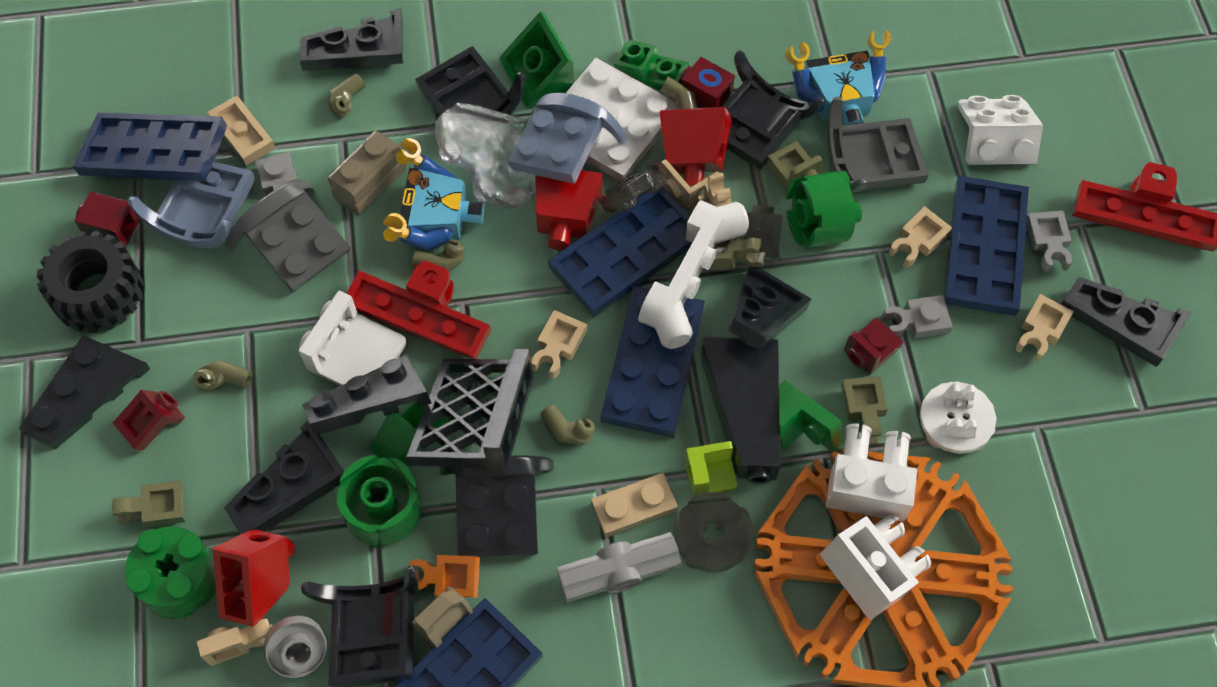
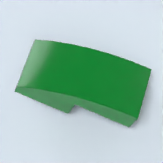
[613,39,690,90]

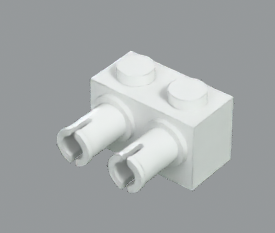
[826,423,917,522]
[819,514,931,621]

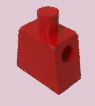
[660,107,732,190]
[535,171,603,251]
[212,530,295,627]

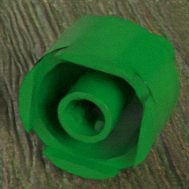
[786,171,862,249]
[337,455,422,548]
[125,526,216,619]

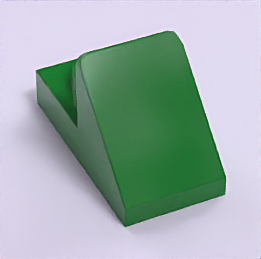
[779,380,843,453]
[369,402,450,466]

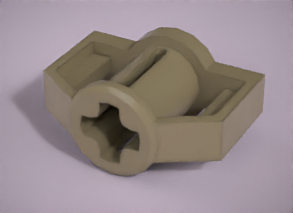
[411,586,473,649]

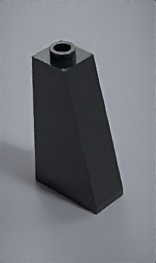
[700,337,781,484]

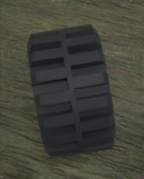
[36,231,144,333]

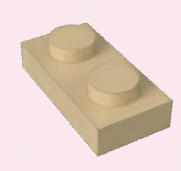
[207,95,276,166]
[591,473,678,538]

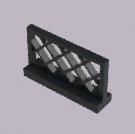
[406,349,534,479]

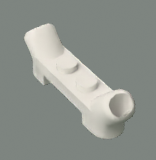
[638,200,749,349]

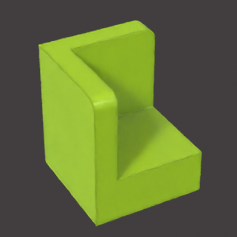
[684,441,737,498]

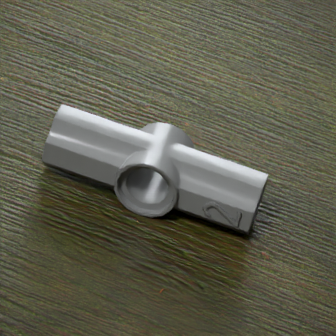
[556,532,682,603]

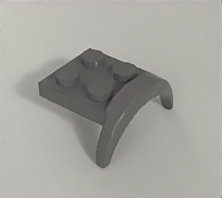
[827,97,929,192]
[225,180,351,293]

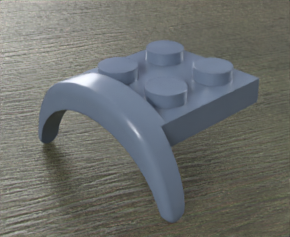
[508,93,627,184]
[128,162,256,249]

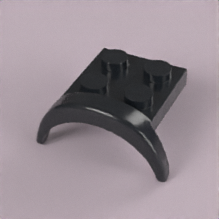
[415,46,525,142]
[723,50,824,170]
[440,455,554,557]
[301,566,419,687]

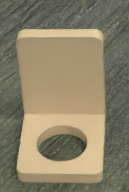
[659,159,719,212]

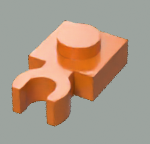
[409,555,480,598]

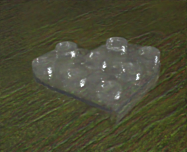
[435,103,536,210]

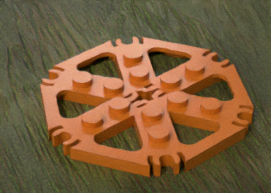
[754,449,1013,687]

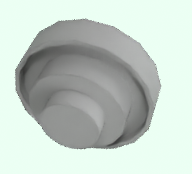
[264,616,327,678]

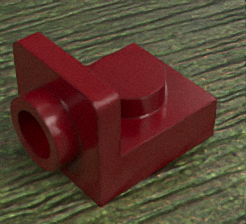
[844,317,903,375]
[113,390,185,450]

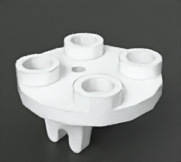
[919,381,997,454]

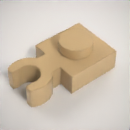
[702,172,732,207]
[889,206,952,268]
[1016,294,1074,362]
[532,310,587,379]
[197,619,273,666]

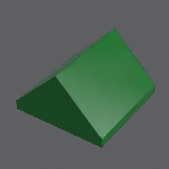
[499,11,574,108]

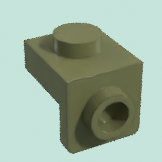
[767,141,823,189]

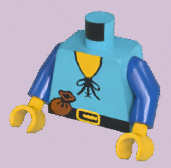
[785,30,891,125]
[383,138,485,251]

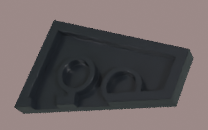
[300,8,403,71]
[728,266,812,350]
[1061,277,1191,367]
[19,335,150,449]
[302,355,432,435]
[224,420,344,535]

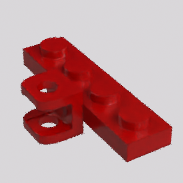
[1072,162,1217,252]
[346,260,491,359]

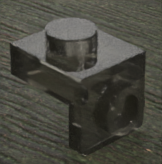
[743,205,782,258]

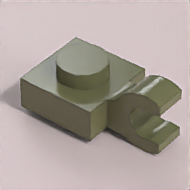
[703,236,766,269]
[841,376,888,446]
[112,480,185,528]

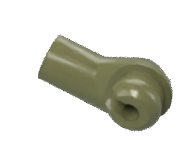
[329,73,365,117]
[660,77,698,109]
[411,240,465,271]
[193,360,253,391]
[540,405,595,445]

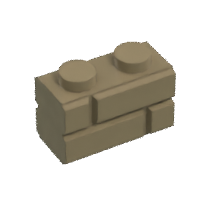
[327,130,406,216]

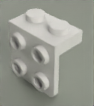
[958,95,1043,165]
[298,290,406,386]

